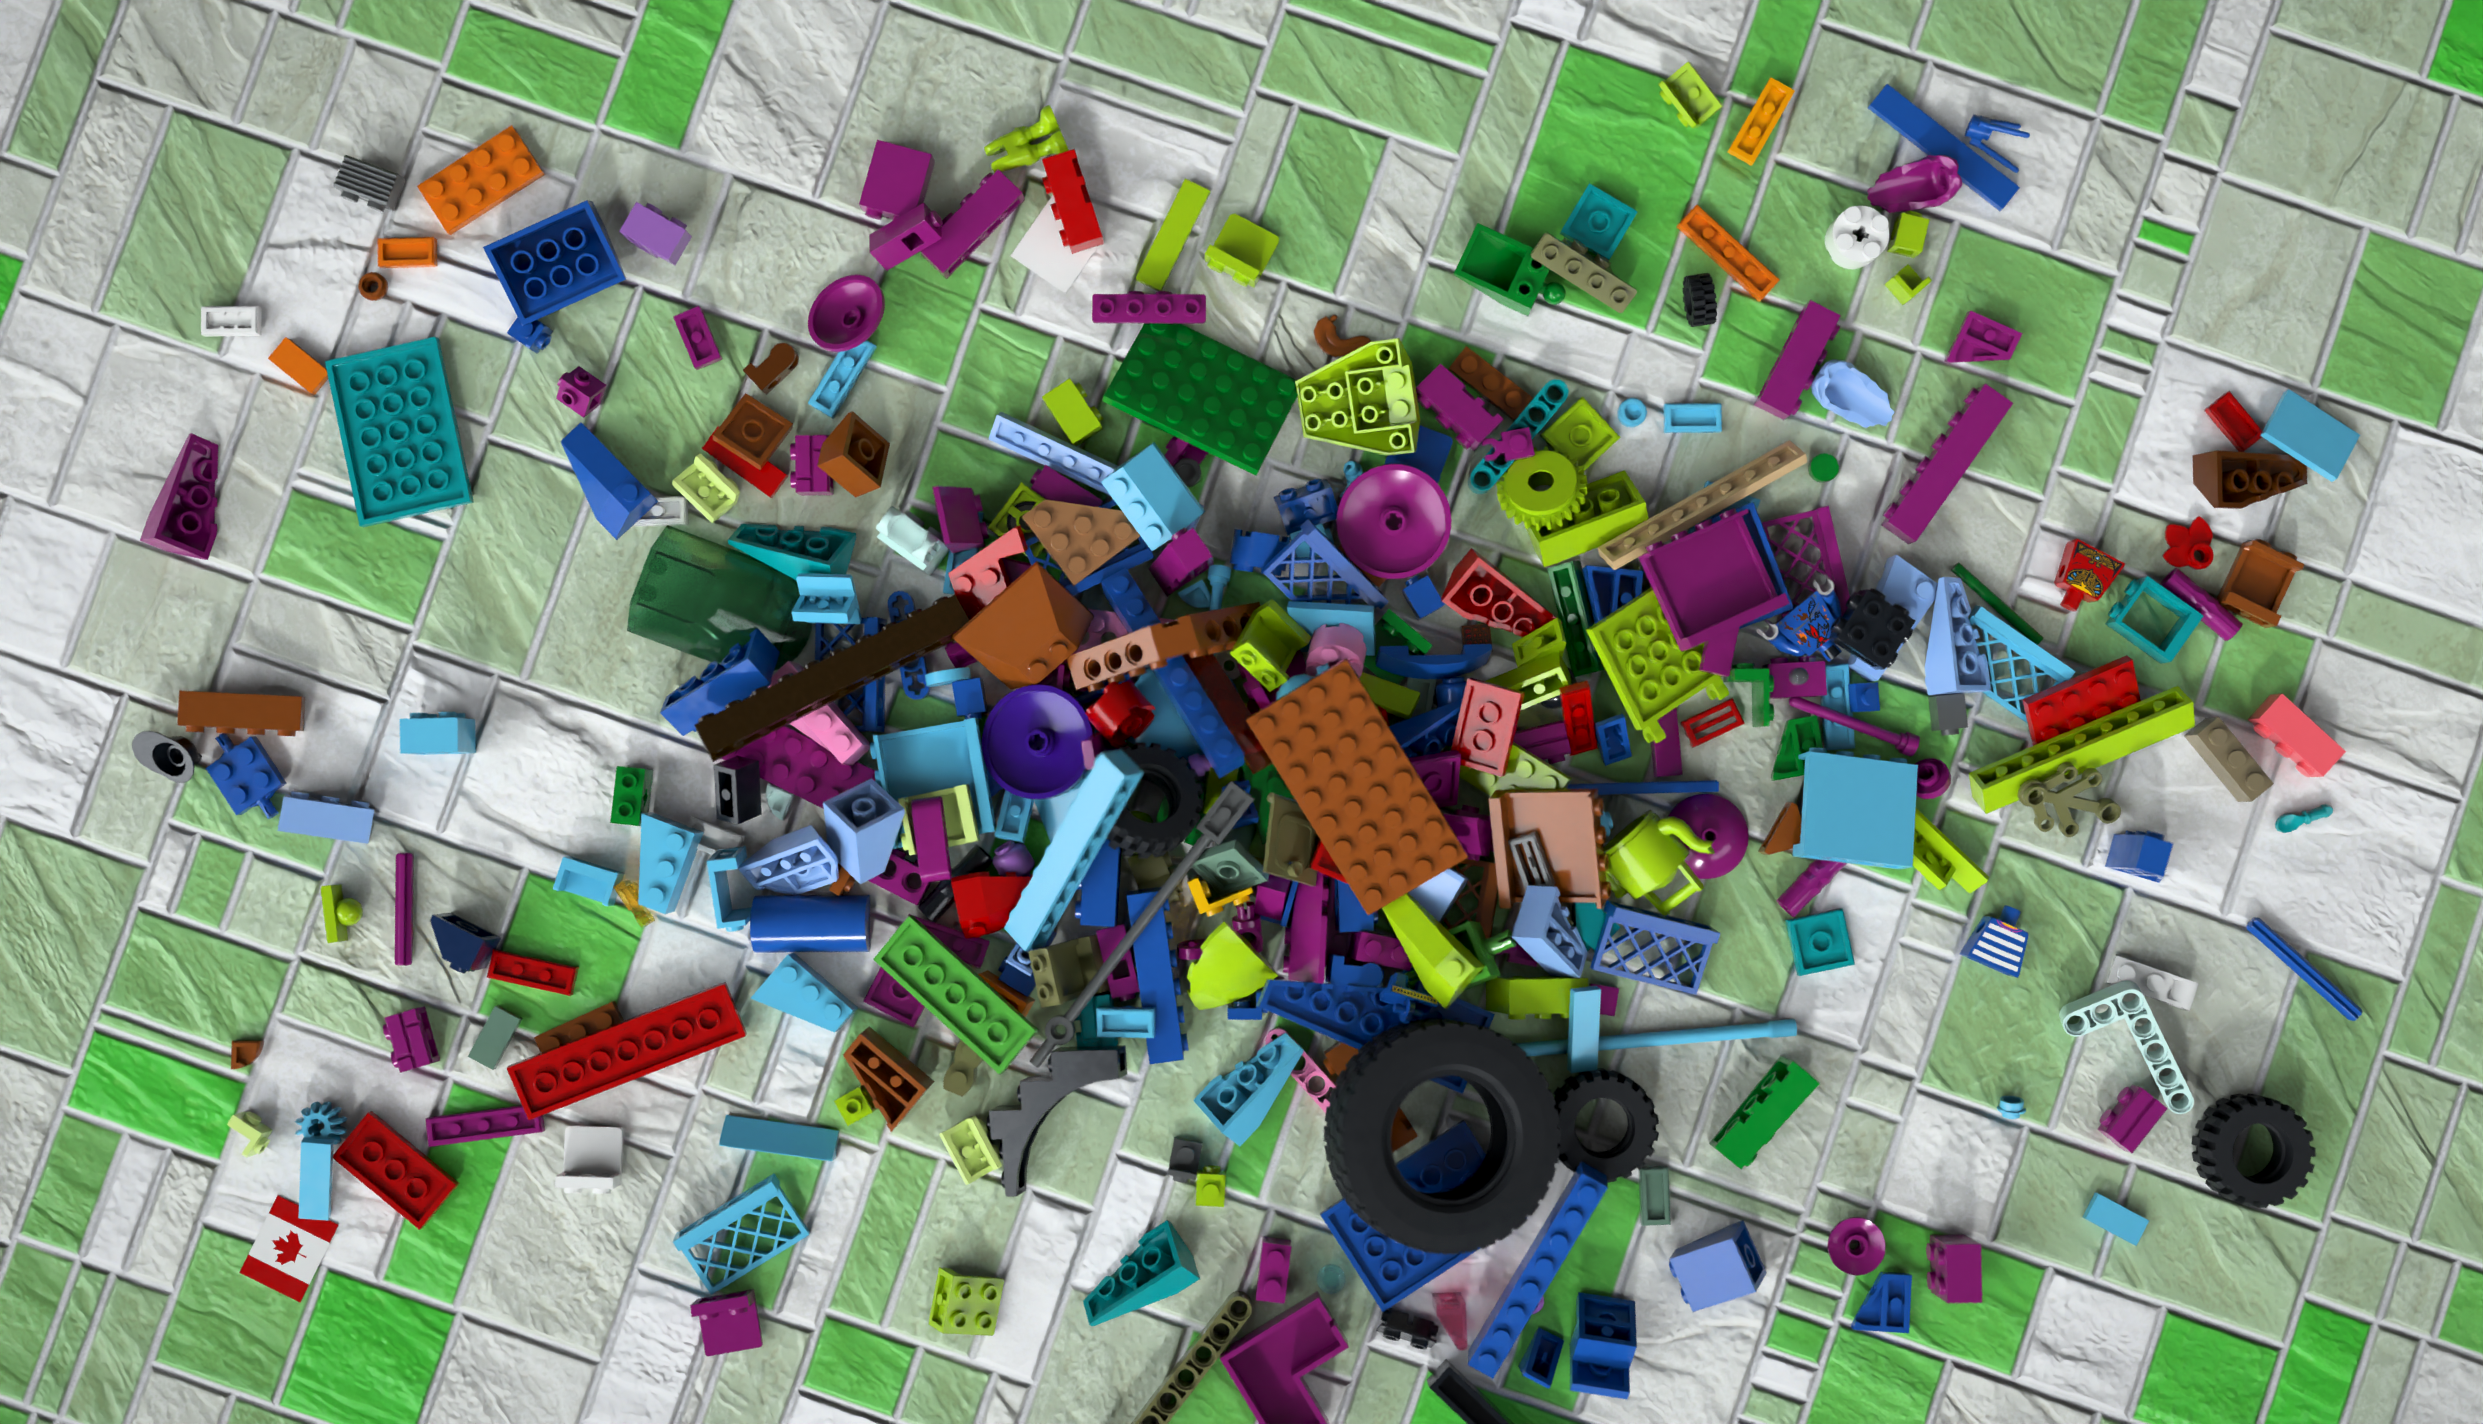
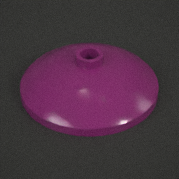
[808,275,885,352]
[1667,794,1749,879]

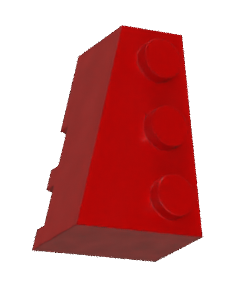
[1042,149,1104,254]

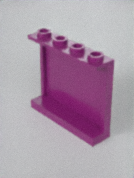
[1638,508,1790,652]

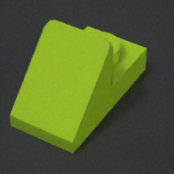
[1512,618,1566,667]

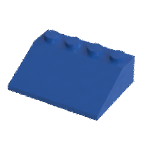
[483,200,627,326]

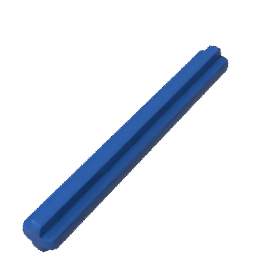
[2246,917,2363,1021]

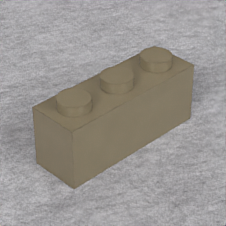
[2184,717,2274,802]

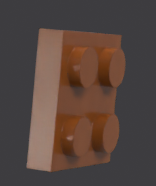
[713,393,793,470]

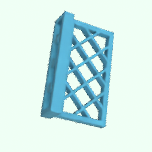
[1969,605,2076,724]
[673,1174,810,1295]

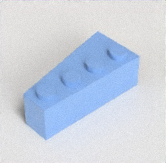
[1847,555,1938,682]

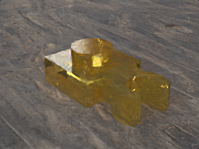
[613,880,655,927]

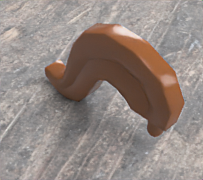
[1313,315,1372,358]

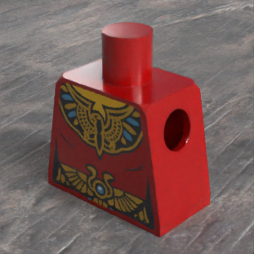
[2054,539,2125,612]

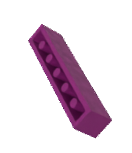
[1881,384,2013,545]

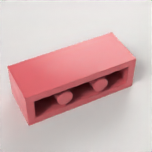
[2248,693,2346,777]

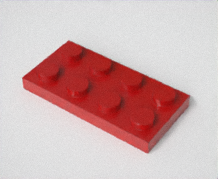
[2022,655,2141,746]
[333,1111,460,1230]

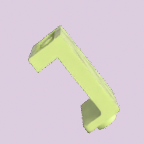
[898,784,981,855]

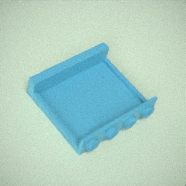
[870,718,996,849]
[1792,748,1918,869]

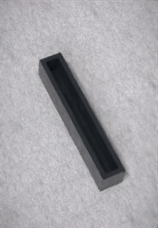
[1427,1359,1514,1424]

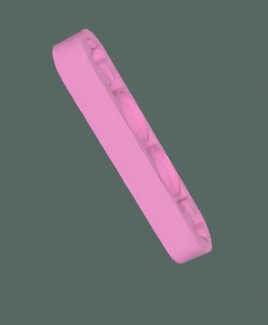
[1265,1028,1336,1113]

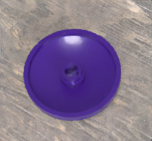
[982,685,1095,800]

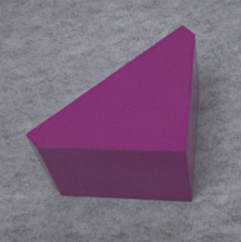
[1254,874,1292,921]

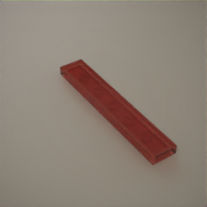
[1182,614,1273,775]

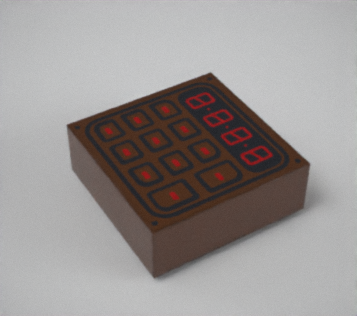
[1461,624,1493,652]

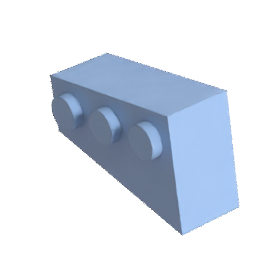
[277,791,375,844]

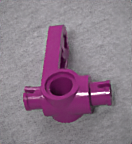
[1177,901,1263,960]

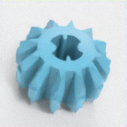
[295,1101,347,1145]

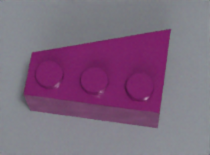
[1416,364,1503,451]
[1148,528,1214,597]

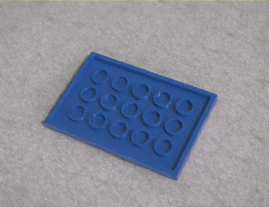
[1320,1120,1527,1312]

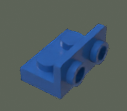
[1274,479,1338,536]

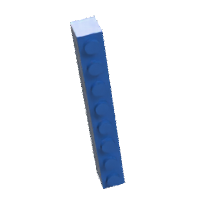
[1101,568,1244,778]
[1468,1162,1608,1378]

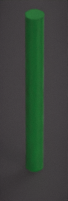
[1951,562,2044,645]

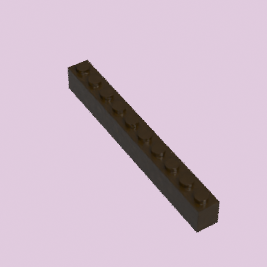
[694,595,970,762]

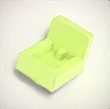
[227,1111,273,1158]

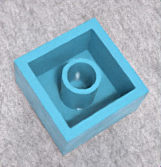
[400,712,476,755]

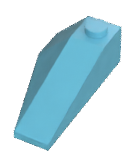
[1193,1033,1304,1146]

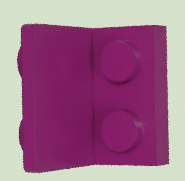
[690,1289,763,1356]

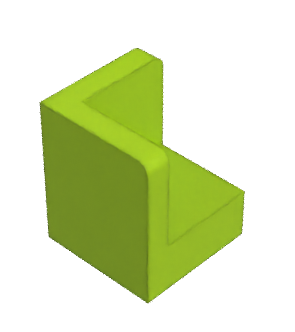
[1884,264,1932,305]

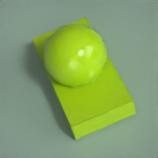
[321,884,363,943]

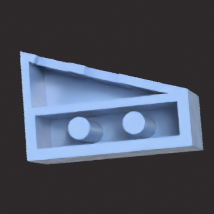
[1512,885,1588,978]

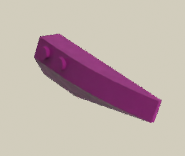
[1283,871,1329,983]

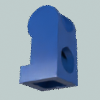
[1325,954,1383,987]

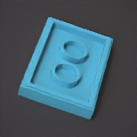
[2260,389,2360,482]
[1287,601,1376,656]

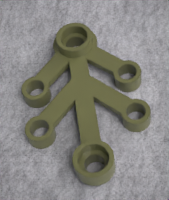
[2018,762,2121,837]

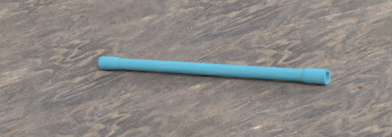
[1515,1019,1797,1057]

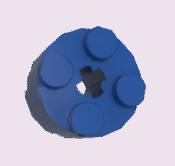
[1230,529,1291,576]

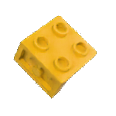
[1187,875,1254,917]

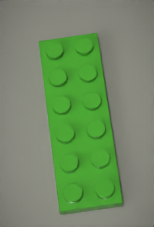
[873,915,1039,1075]

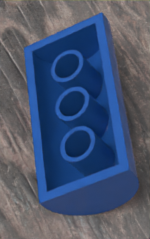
[750,895,870,953]

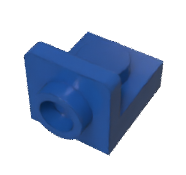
[507,317,553,354]
[1228,989,1268,1020]

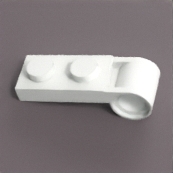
[2106,955,2199,1011]

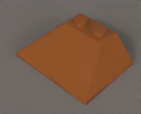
[952,561,1094,690]

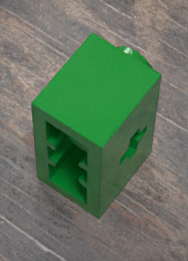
[610,766,653,826]

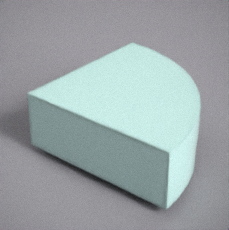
[766,783,795,821]

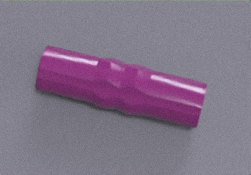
[2160,568,2243,641]
[1776,859,1847,917]

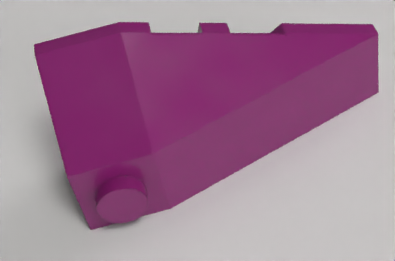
[140,433,218,560]

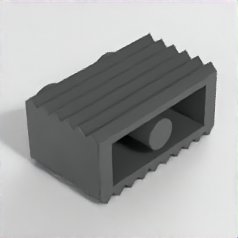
[334,155,406,212]

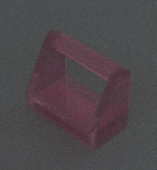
[1432,1292,1468,1350]

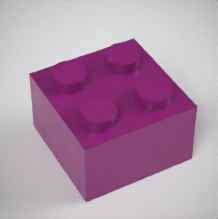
[1926,1234,1982,1303]

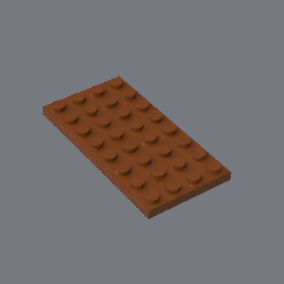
[1246,658,1468,915]

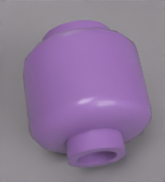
[992,840,1035,876]

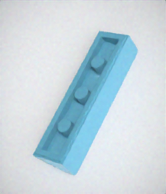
[719,1115,839,1161]

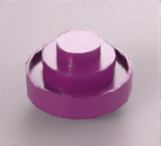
[1914,758,1951,799]

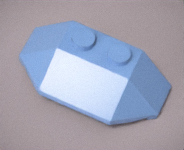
[738,825,839,895]

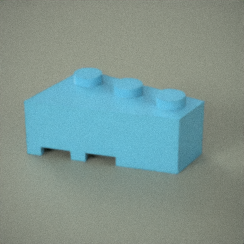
[638,812,704,914]
[750,953,858,1032]

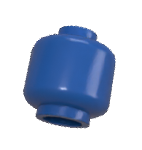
[1436,677,1467,708]

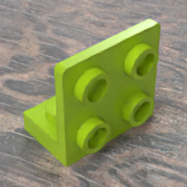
[928,1267,1004,1336]

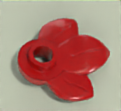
[2162,516,2214,570]

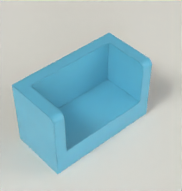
[553,856,624,906]

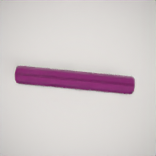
[395,853,414,966]

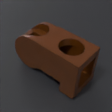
[743,343,799,395]

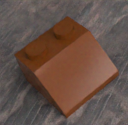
[817,411,890,498]

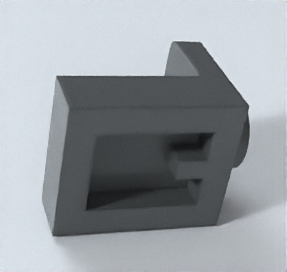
[1168,1137,1202,1183]

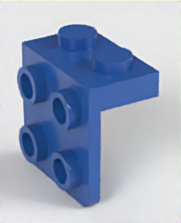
[1384,425,1453,484]

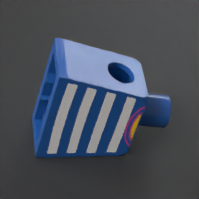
[1959,905,2028,978]

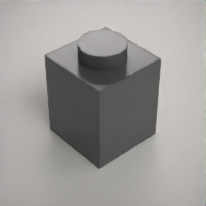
[1928,693,1968,736]

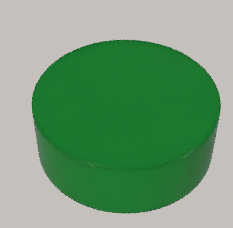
[1808,453,1839,483]

